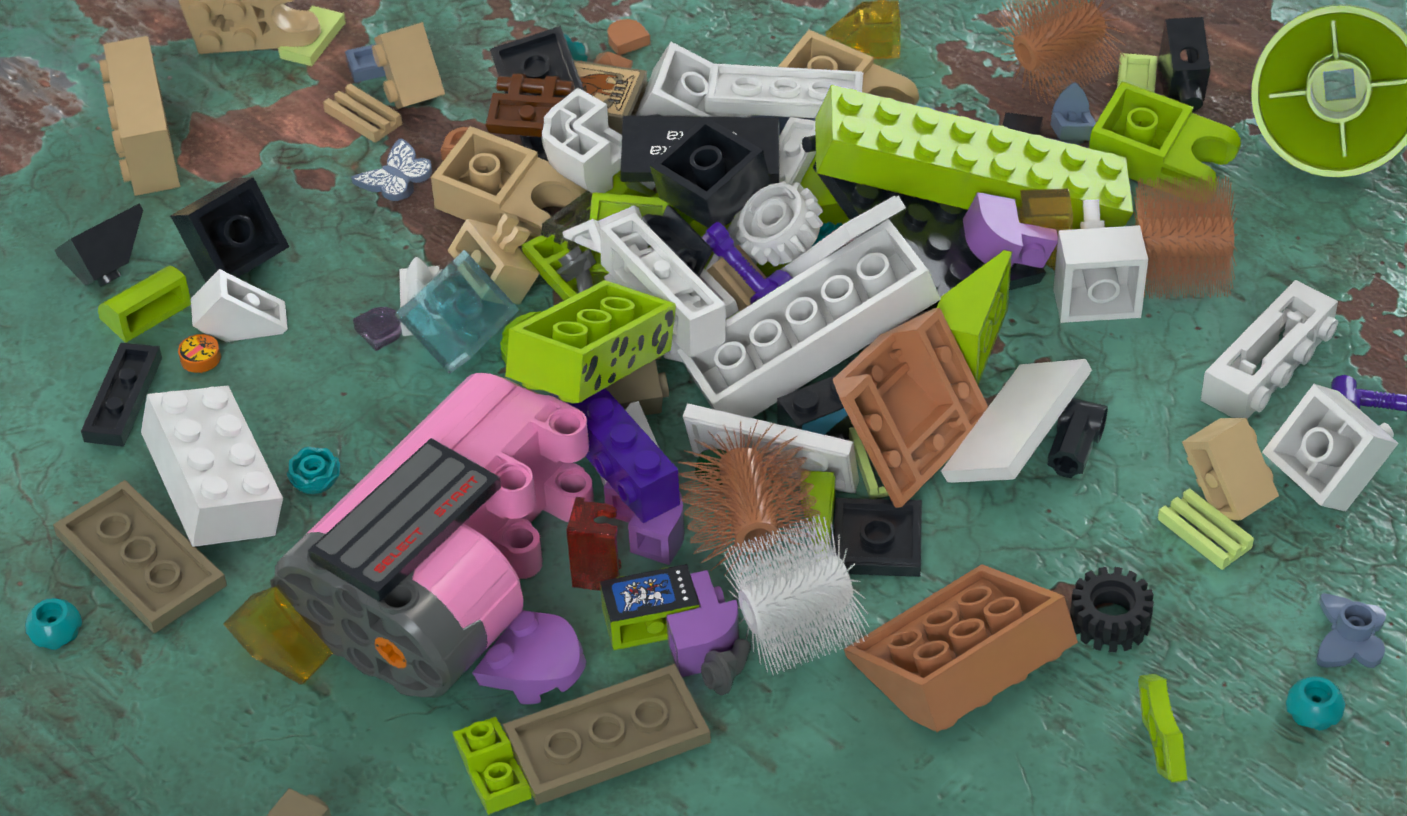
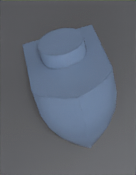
[1050,82,1096,144]

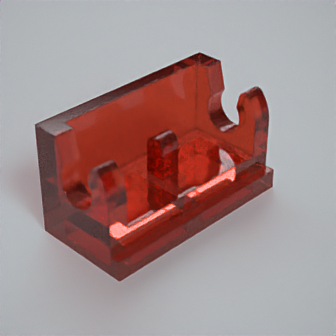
[566,497,622,591]

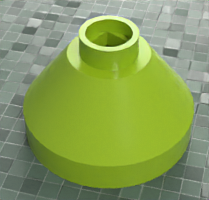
[1251,4,1407,177]

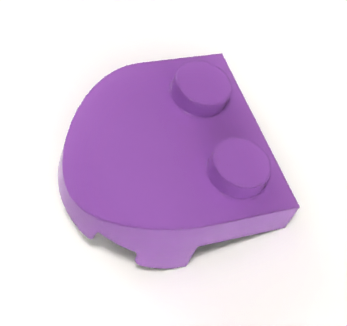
[472,610,586,704]

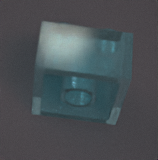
[394,250,519,374]

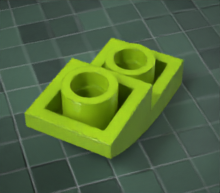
[452,716,532,815]

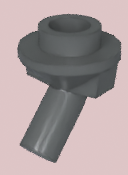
[556,246,596,293]
[701,639,751,695]

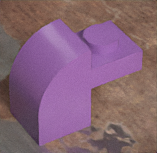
[963,192,1058,268]
[604,482,685,565]
[666,570,739,677]

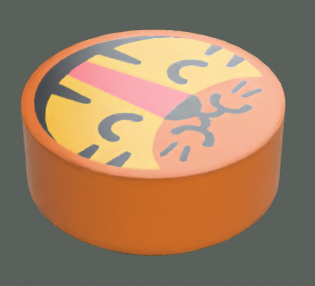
[178,334,221,373]

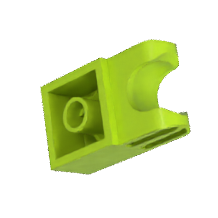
[1089,81,1241,204]

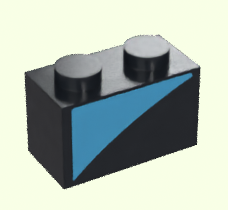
[777,374,854,440]

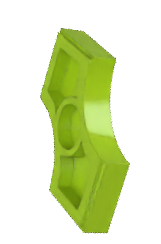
[1138,674,1188,782]

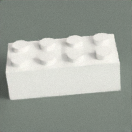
[141,386,283,547]

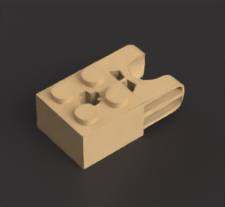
[178,0,321,54]
[778,30,919,105]
[431,126,587,243]

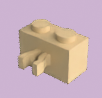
[372,22,445,109]
[448,213,539,305]
[1182,418,1279,520]

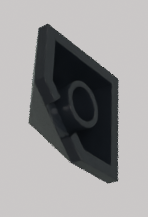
[54,203,143,287]

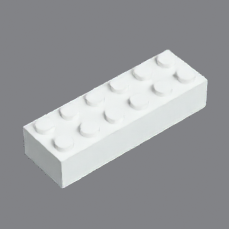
[677,219,941,418]

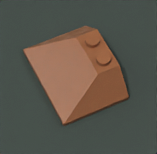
[833,308,988,508]

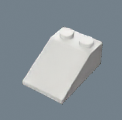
[636,42,751,117]

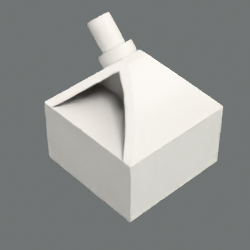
[1053,200,1148,323]
[1262,384,1399,511]

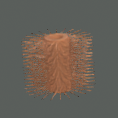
[995,0,1126,104]
[1133,176,1238,299]
[678,420,823,576]

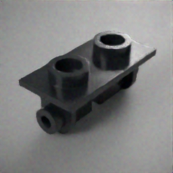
[642,205,713,277]

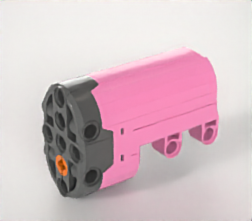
[270,373,595,698]

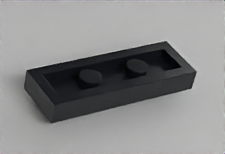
[81,342,162,447]

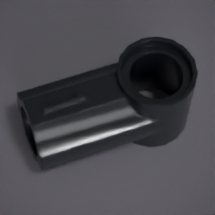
[1047,398,1108,478]

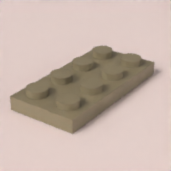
[53,480,227,634]
[503,664,711,805]

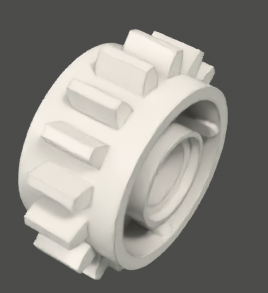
[736,181,823,266]

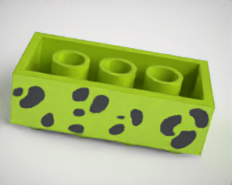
[505,280,676,403]

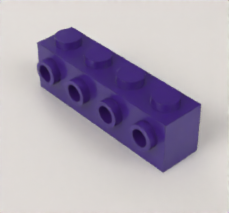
[550,388,680,523]

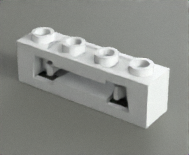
[600,213,726,358]
[1201,280,1338,419]

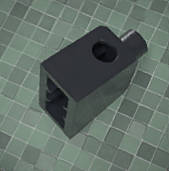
[1157,17,1210,112]

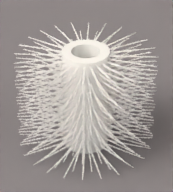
[724,514,869,675]

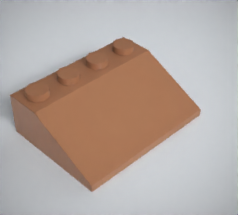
[844,564,1078,732]

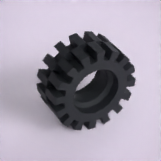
[1070,567,1154,652]

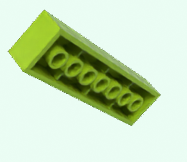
[815,85,1134,231]

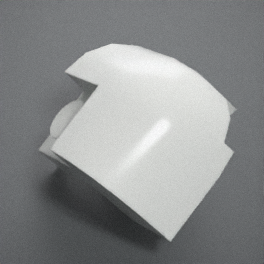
[542,88,622,193]

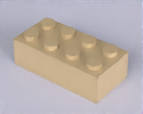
[99,36,180,196]

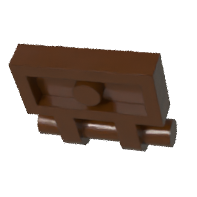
[486,73,574,137]

